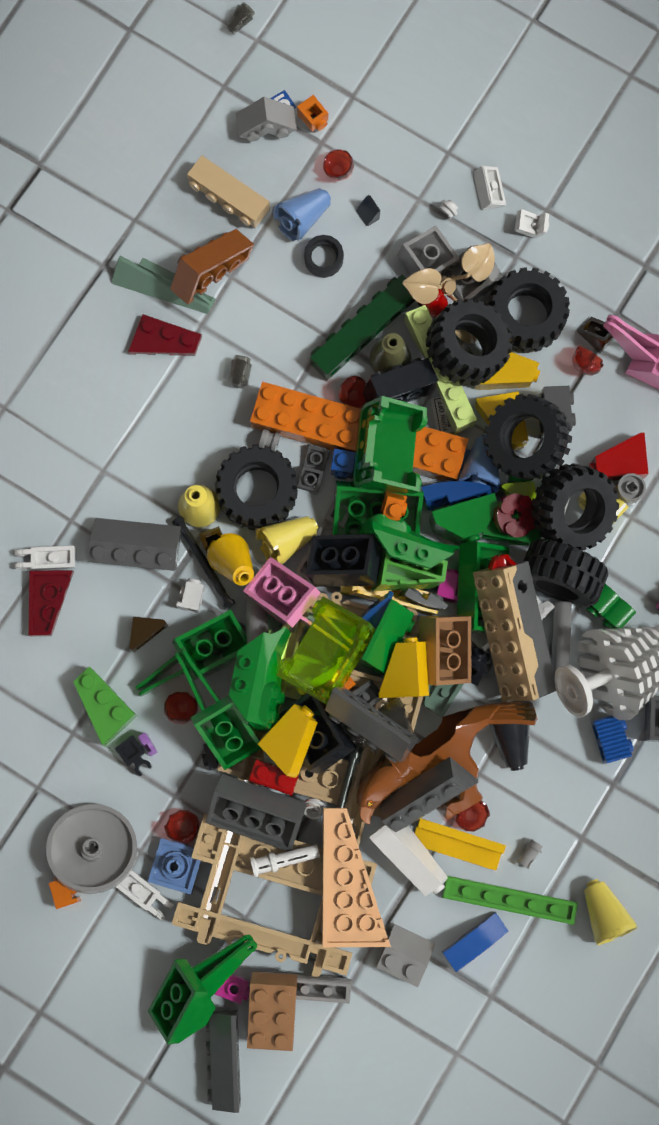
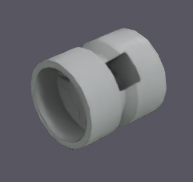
[614,473,646,507]

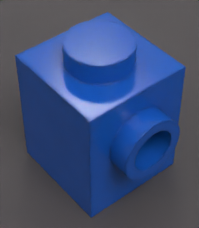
[331,449,356,480]

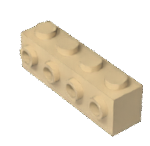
[187,155,270,229]

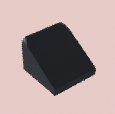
[356,195,381,226]

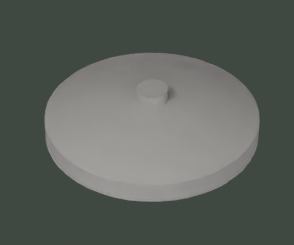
[46,804,137,894]

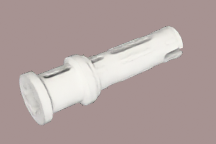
[250,843,320,878]

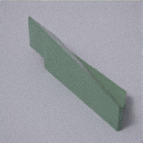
[112,256,216,314]

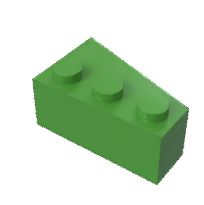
[371,548,448,591]
[73,666,138,746]

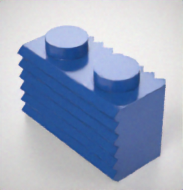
[591,716,634,764]

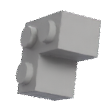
[236,97,297,141]

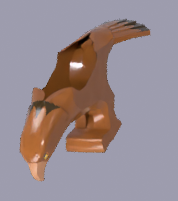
[357,701,538,825]

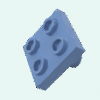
[148,838,201,895]

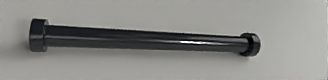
[172,516,236,610]

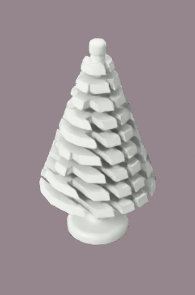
[554,627,659,720]

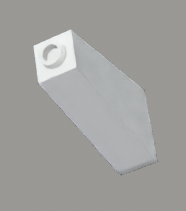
[369,824,448,897]

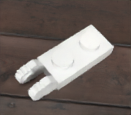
[15,546,76,570]
[116,870,174,920]

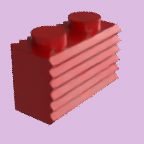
[249,759,299,796]

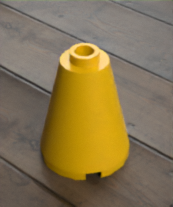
[207,533,254,586]

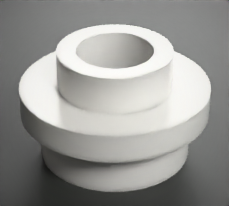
[439,199,458,219]
[304,799,325,819]

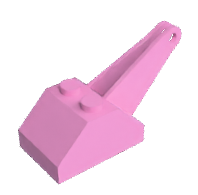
[603,315,659,389]
[243,557,358,656]

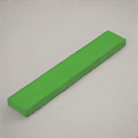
[442,876,578,925]

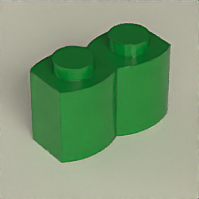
[586,584,636,629]

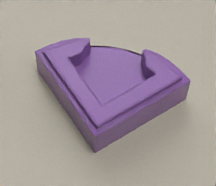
[138,732,158,756]

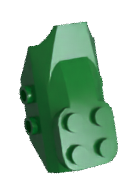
[358,514,460,569]
[229,627,291,732]

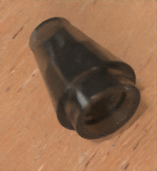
[226,2,255,34]

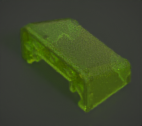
[276,596,375,705]

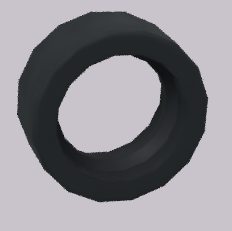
[304,235,344,278]

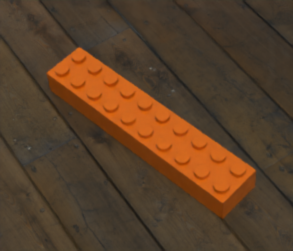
[250,382,469,482]

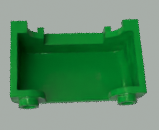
[353,396,428,494]

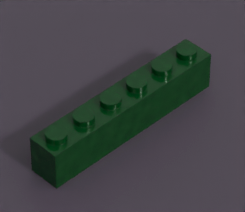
[310,274,415,381]

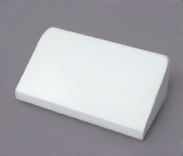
[473,166,506,210]

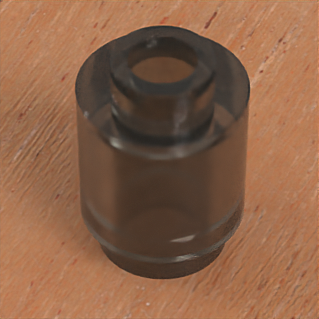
[227,355,252,388]

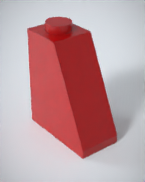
[589,432,649,481]

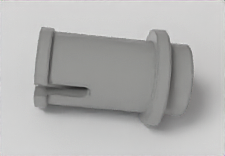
[517,839,543,869]

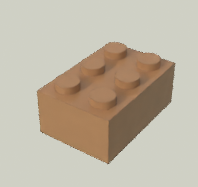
[420,615,471,686]
[247,972,298,1051]

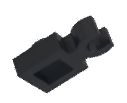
[115,735,152,776]

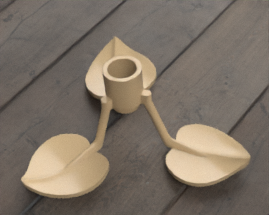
[402,243,495,344]

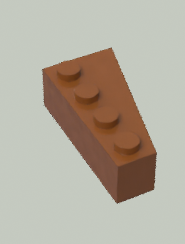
[170,229,254,305]

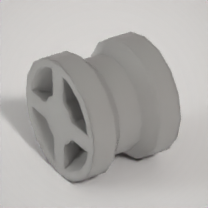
[259,429,281,451]

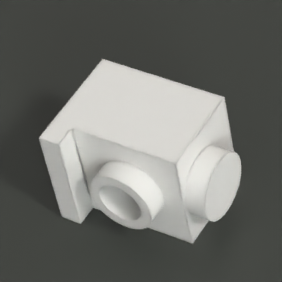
[177,578,205,613]

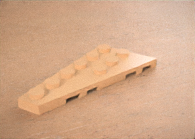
[322,808,391,948]

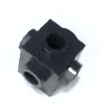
[471,647,491,686]

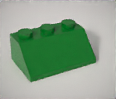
[360,599,416,675]

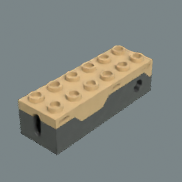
[473,554,556,701]

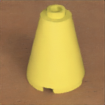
[178,485,221,528]
[256,516,318,565]
[584,879,637,946]

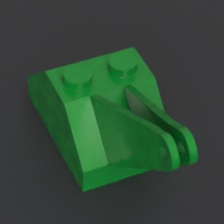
[429,493,548,546]
[135,610,247,697]
[175,647,262,770]
[148,934,257,1045]

